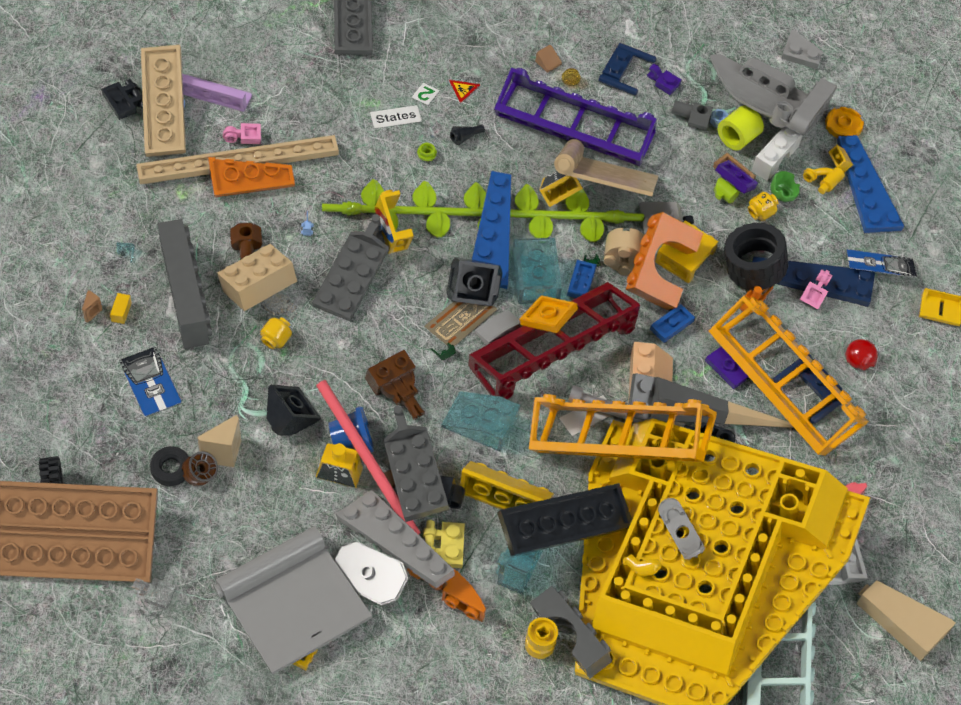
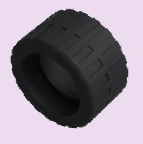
[724,222,789,290]

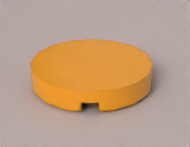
[825,107,864,138]

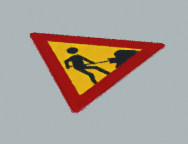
[449,80,480,103]

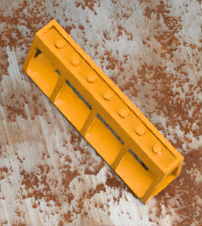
[709,296,869,456]
[529,394,717,462]

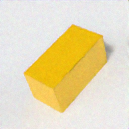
[828,145,853,173]
[110,293,132,324]

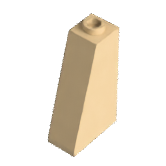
[857,580,956,661]

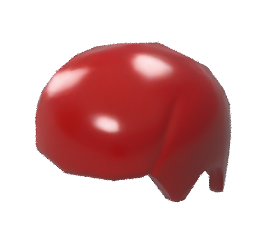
[845,339,878,371]

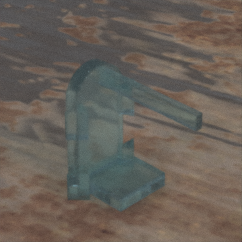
[116,242,135,263]

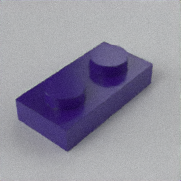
[715,160,758,194]

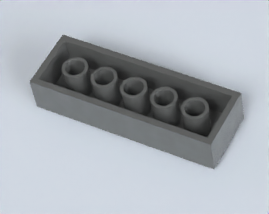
[157,219,212,349]

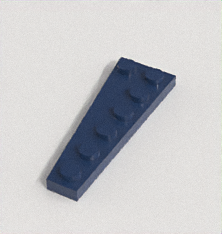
[752,257,875,307]

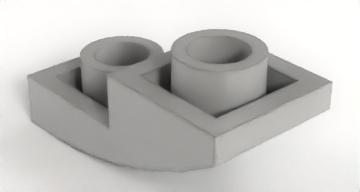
[474,310,521,345]

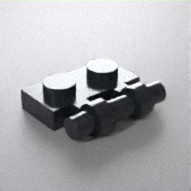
[101,79,143,120]

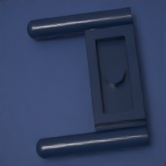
[598,43,657,96]
[773,354,843,424]

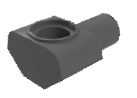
[671,100,713,130]

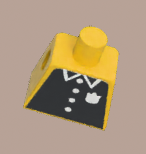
[540,171,583,207]
[316,443,363,488]

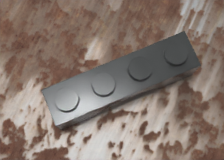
[530,586,612,679]

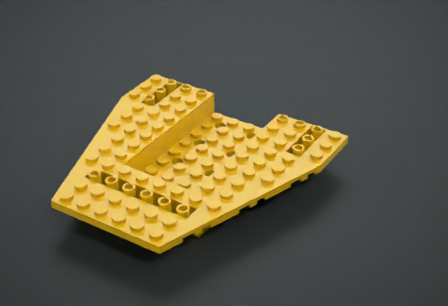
[575,418,870,705]

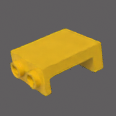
[655,221,719,284]

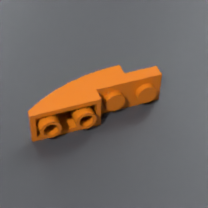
[407,568,486,622]

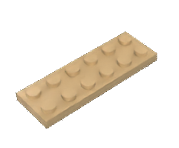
[141,45,186,157]

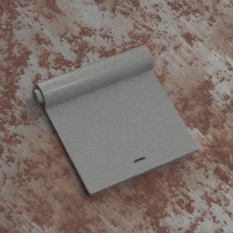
[213,526,373,675]

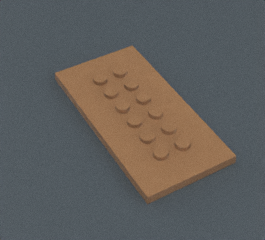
[0,481,158,582]

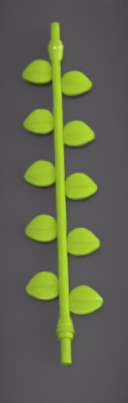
[322,179,644,242]

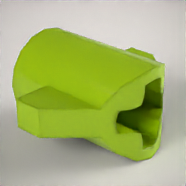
[713,178,740,204]

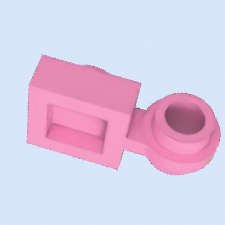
[223,123,261,144]
[800,270,833,310]

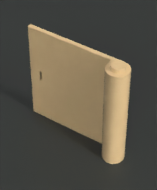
[554,139,658,196]

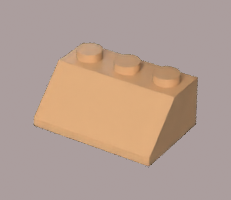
[628,342,673,403]

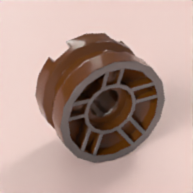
[182,451,218,486]

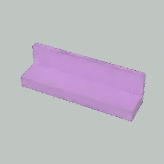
[182,74,252,112]

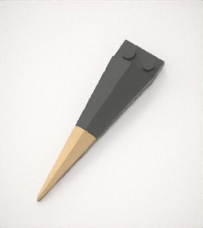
[627,373,794,428]

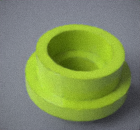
[417,143,437,161]

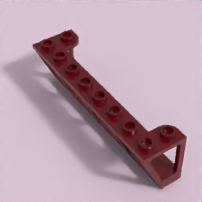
[468,282,640,403]

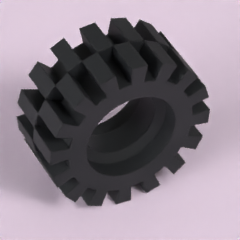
[39,456,64,484]

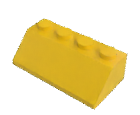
[460,461,554,509]

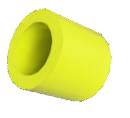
[717,105,764,151]

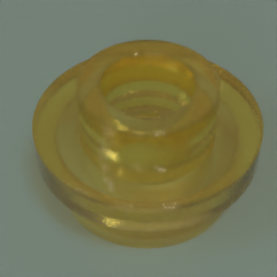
[562,68,581,86]

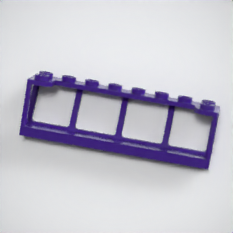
[494,67,657,167]

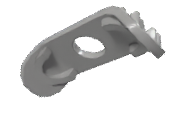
[658,498,705,560]

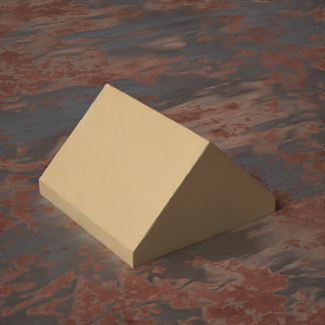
[197,415,241,467]

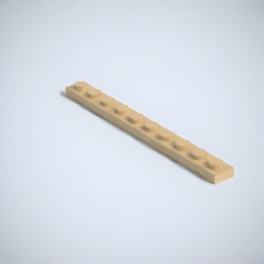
[136,135,339,184]

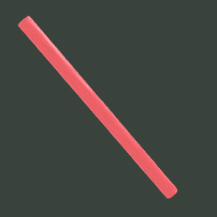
[316,380,421,535]

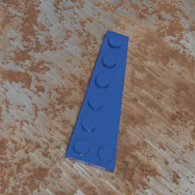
[837,135,904,233]
[472,171,511,289]

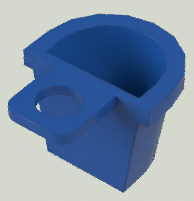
[329,406,374,452]

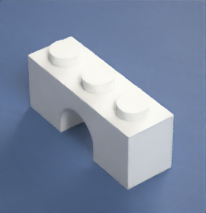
[751,126,803,181]

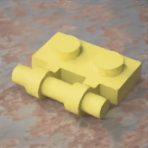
[423,520,465,568]

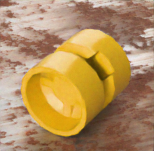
[525,618,558,659]

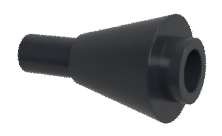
[450,124,485,145]

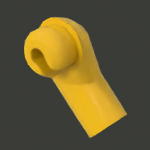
[625,554,661,577]

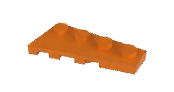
[208,157,295,197]

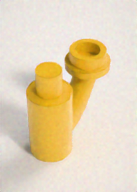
[803,167,845,194]

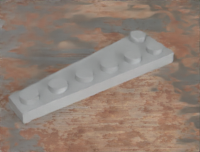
[336,490,455,588]

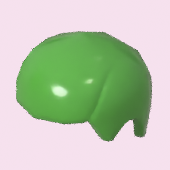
[770,171,800,202]

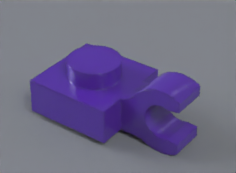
[647,64,682,95]

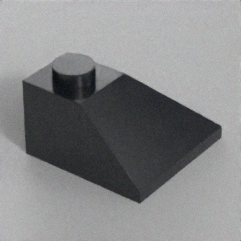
[266,384,321,436]

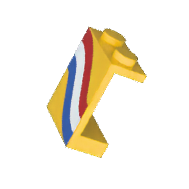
[375,190,414,254]

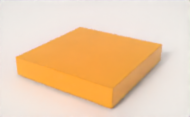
[519,295,578,333]

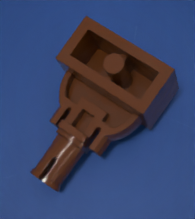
[365,349,425,420]

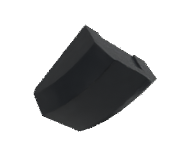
[447,257,503,306]

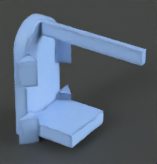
[301,211,314,236]

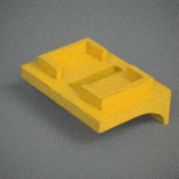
[919,288,961,327]

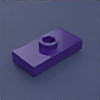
[705,347,749,389]

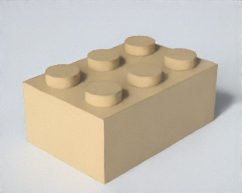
[217,244,297,311]

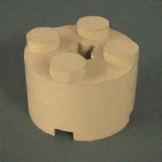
[604,228,644,276]

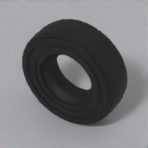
[150,446,189,486]

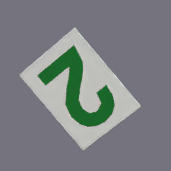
[412,83,440,105]

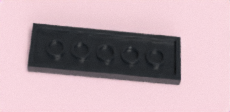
[497,483,632,557]

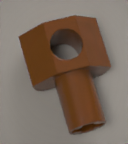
[230,223,262,260]

